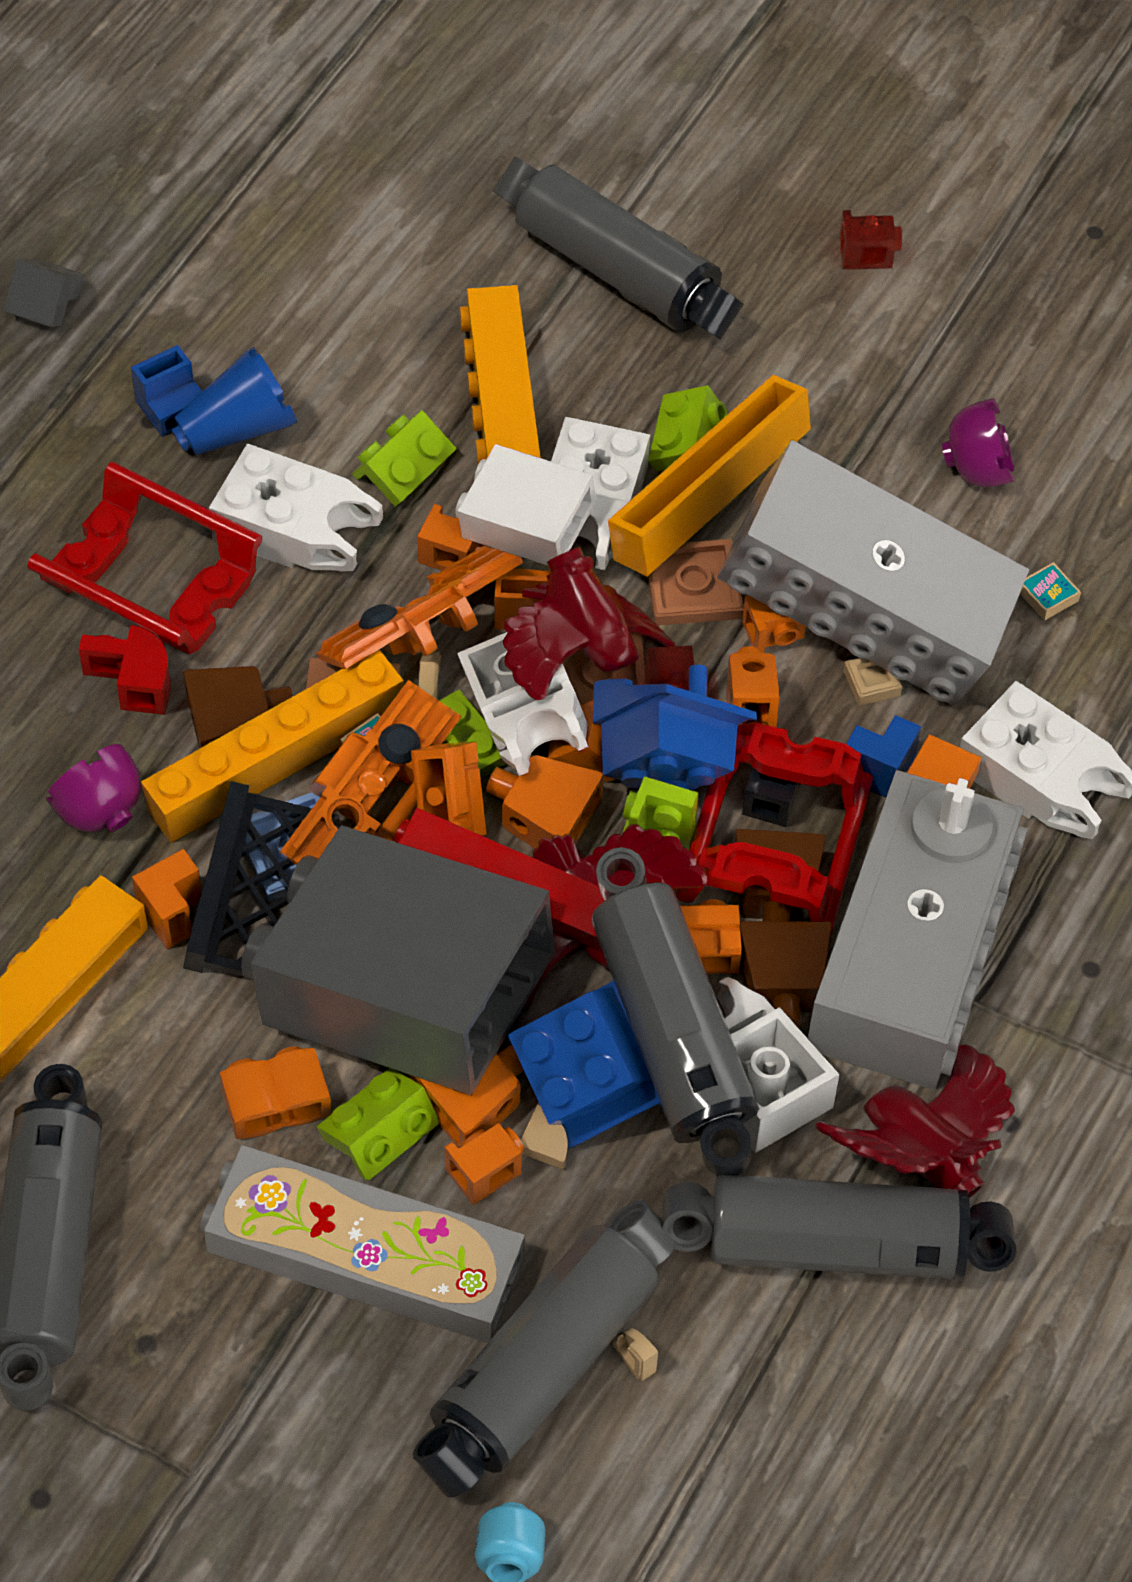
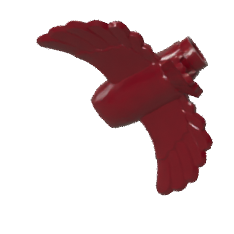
[503,547,675,700]
[521,824,707,1012]
[815,1044,1015,1199]

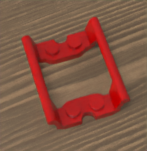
[27,461,263,655]
[676,722,873,935]

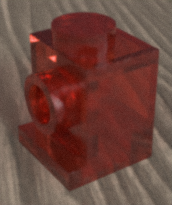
[839,210,902,270]
[645,646,694,691]

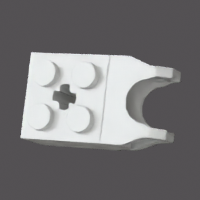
[551,417,650,570]
[209,443,383,572]
[457,632,588,776]
[960,681,1132,839]
[717,977,839,1153]

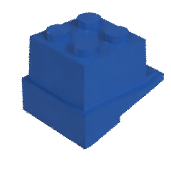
[593,664,757,790]
[508,981,660,1148]

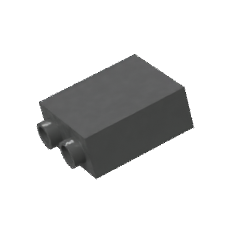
[242,825,555,1096]

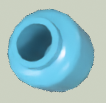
[474,1502,546,1582]

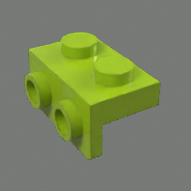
[648,385,728,472]
[351,410,457,506]
[316,1068,439,1180]

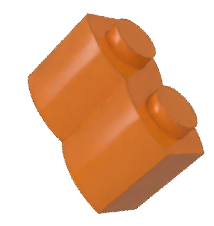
[220,1046,331,1139]

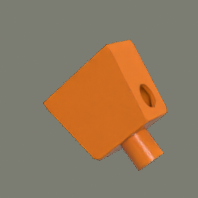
[726,646,780,729]
[486,755,604,848]
[409,1044,524,1149]

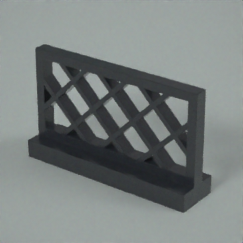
[183,781,339,977]

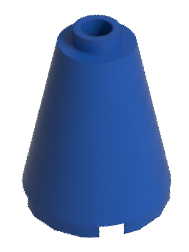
[171,347,297,455]

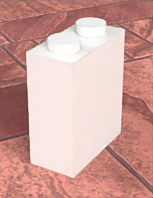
[455,444,596,565]

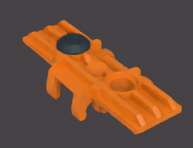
[316,546,523,669]
[280,680,462,865]

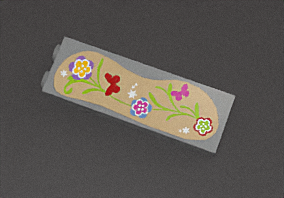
[200,1145,525,1343]

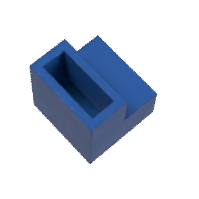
[131,345,202,437]
[846,715,921,798]

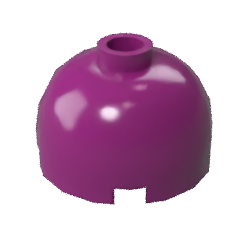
[942,398,1015,487]
[46,744,141,833]

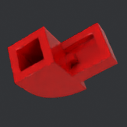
[79,625,171,715]

